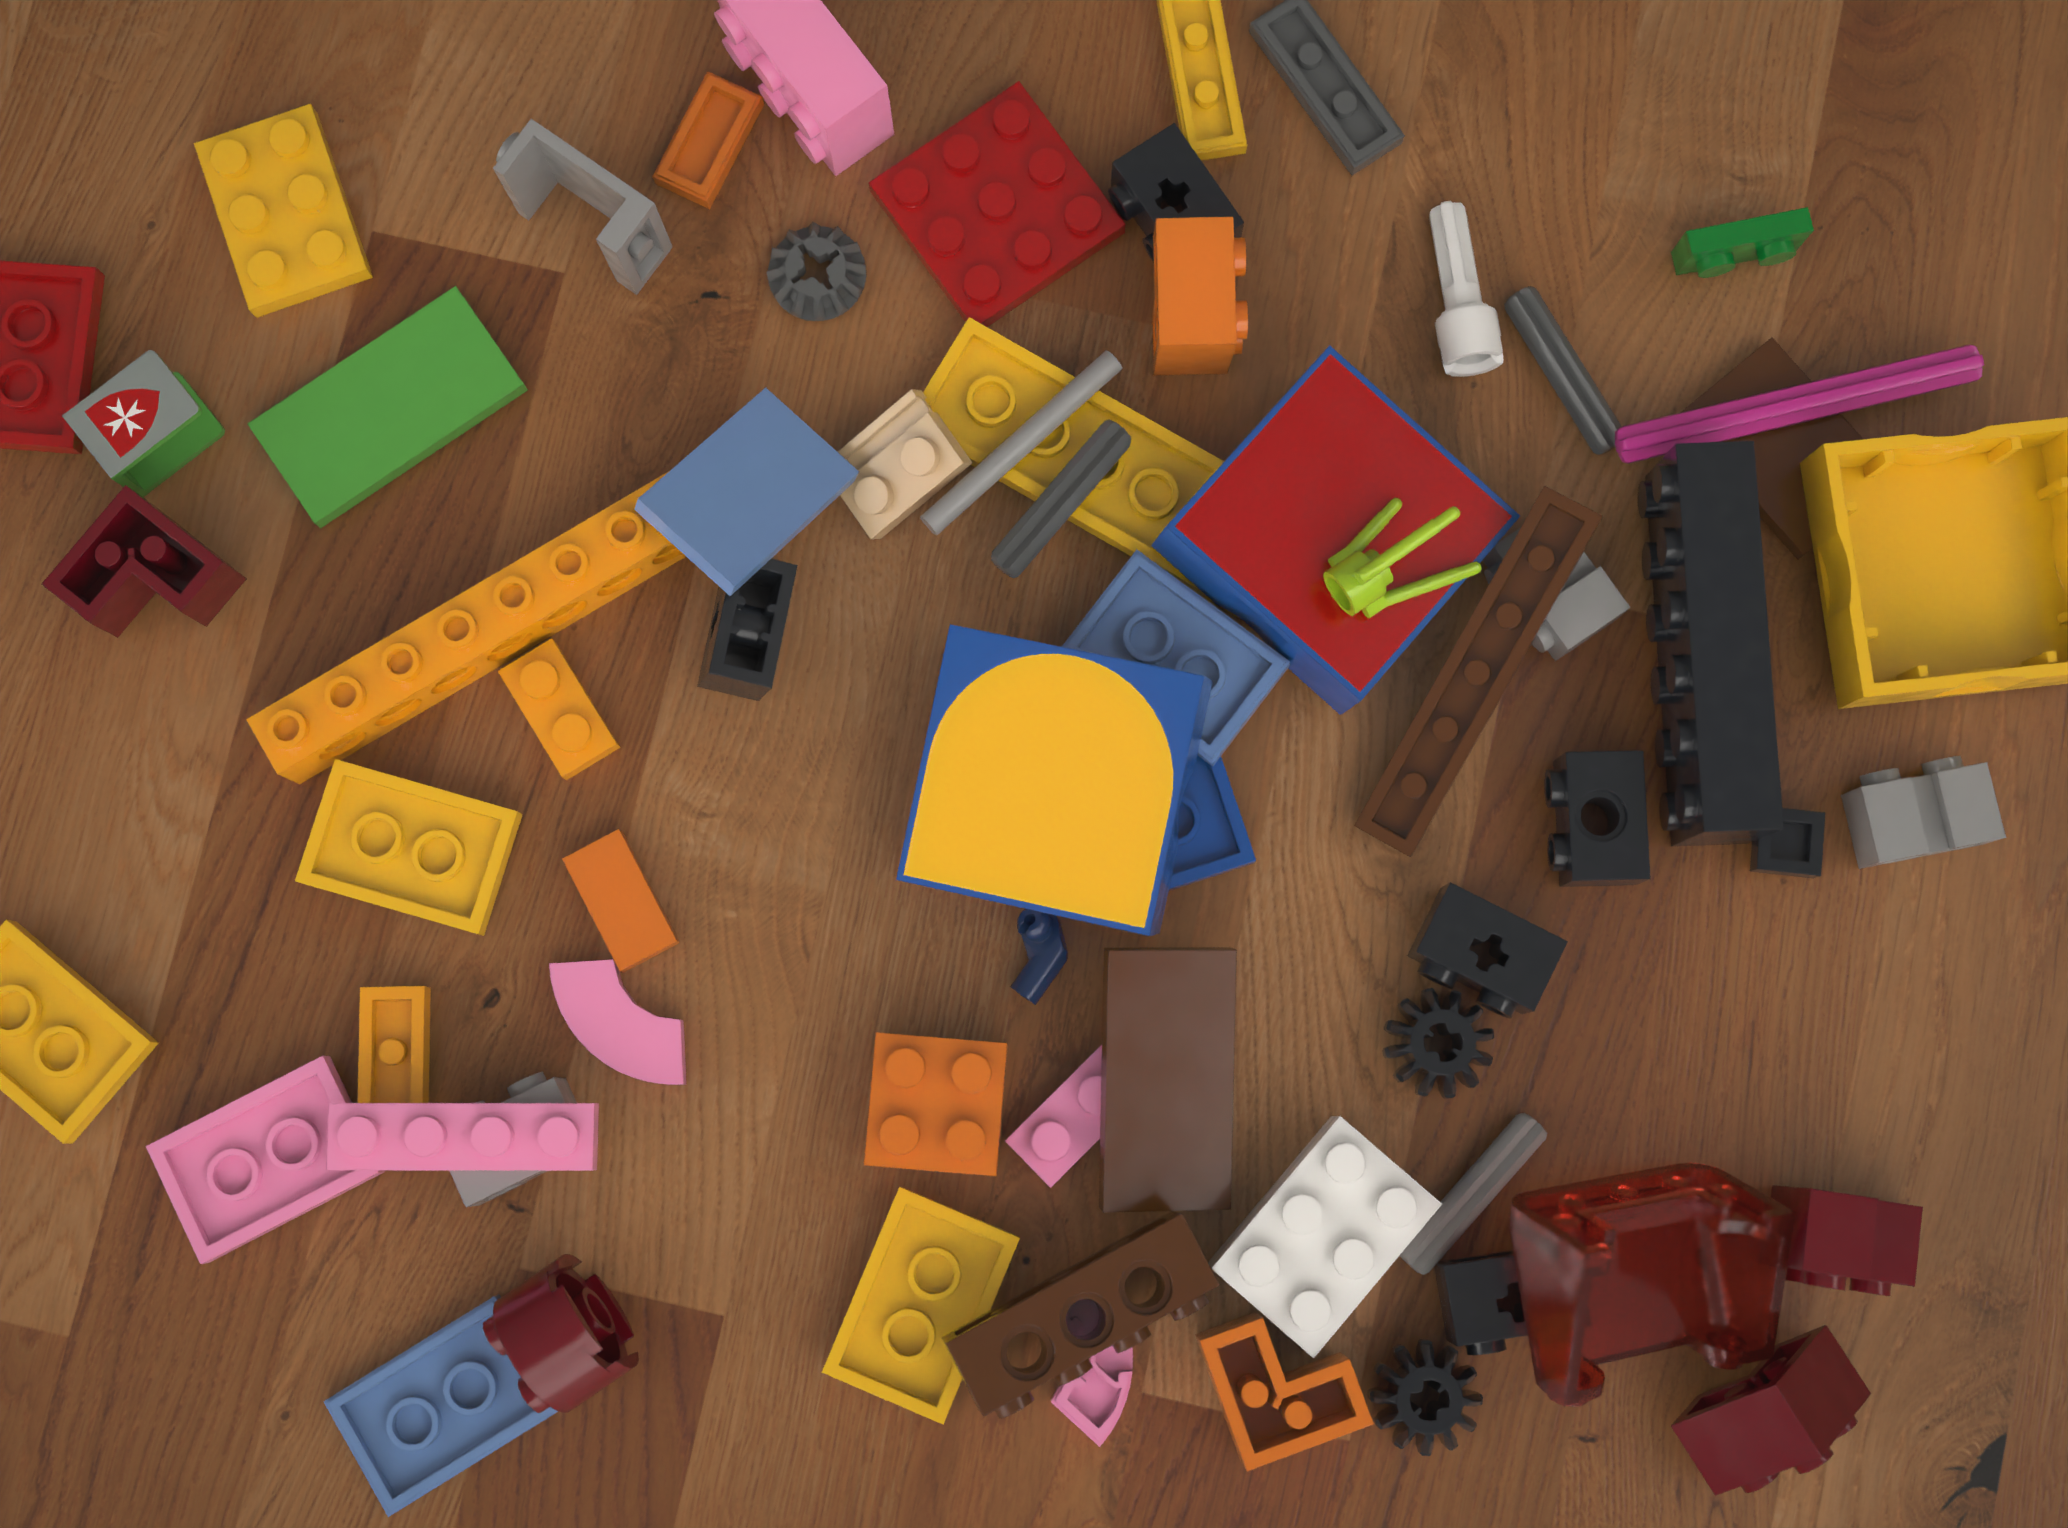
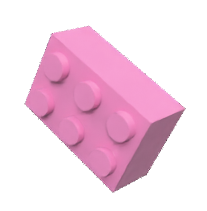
[714,0,895,176]

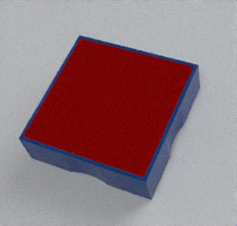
[1151,345,1520,715]

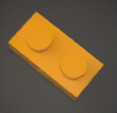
[498,638,621,781]
[357,986,431,1103]

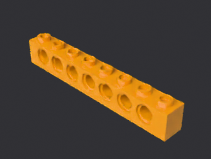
[246,471,686,784]

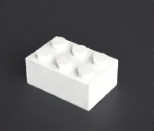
[1208,1116,1442,1358]

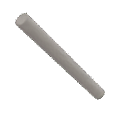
[920,350,1122,536]

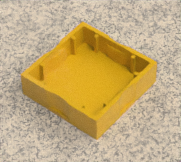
[1800,417,2068,709]

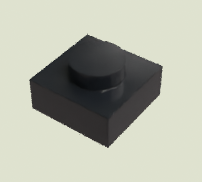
[1750,808,1825,879]

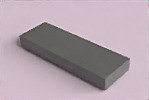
[1249,0,1405,176]

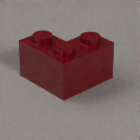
[41,485,247,638]
[1764,1185,1923,1296]
[1671,1325,1871,1496]

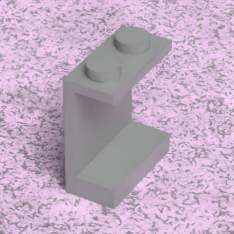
[493,119,673,295]

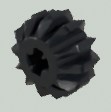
[1382,988,1494,1099]
[1367,1339,1483,1456]

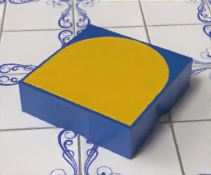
[896,624,1213,936]

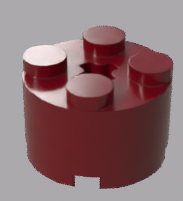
[483,1254,639,1413]

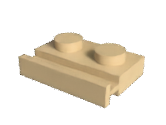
[838,389,972,539]

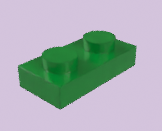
[1671,207,1814,278]

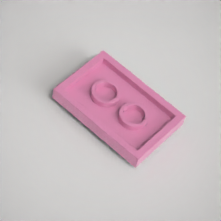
[146,1056,385,1264]

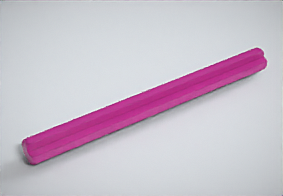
[1615,344,1984,464]

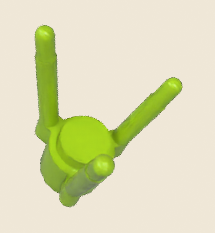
[1323,498,1482,618]

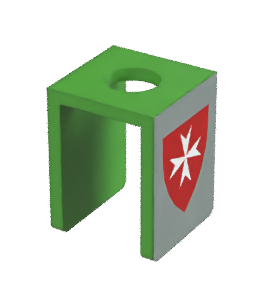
[62,350,225,497]

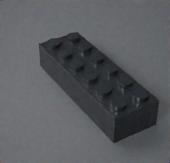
[1637,441,1784,847]

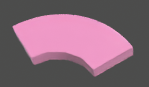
[549,959,686,1085]
[1051,1299,1133,1447]

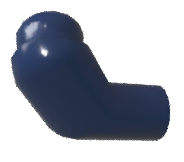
[1010,909,1068,1005]

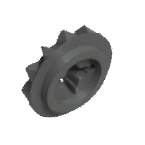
[767,222,866,321]

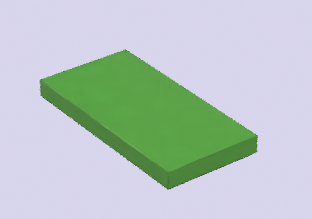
[247,286,528,528]

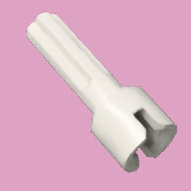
[1429,201,1503,377]

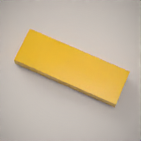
[1156,0,1247,161]

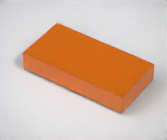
[652,71,764,209]
[562,829,680,973]

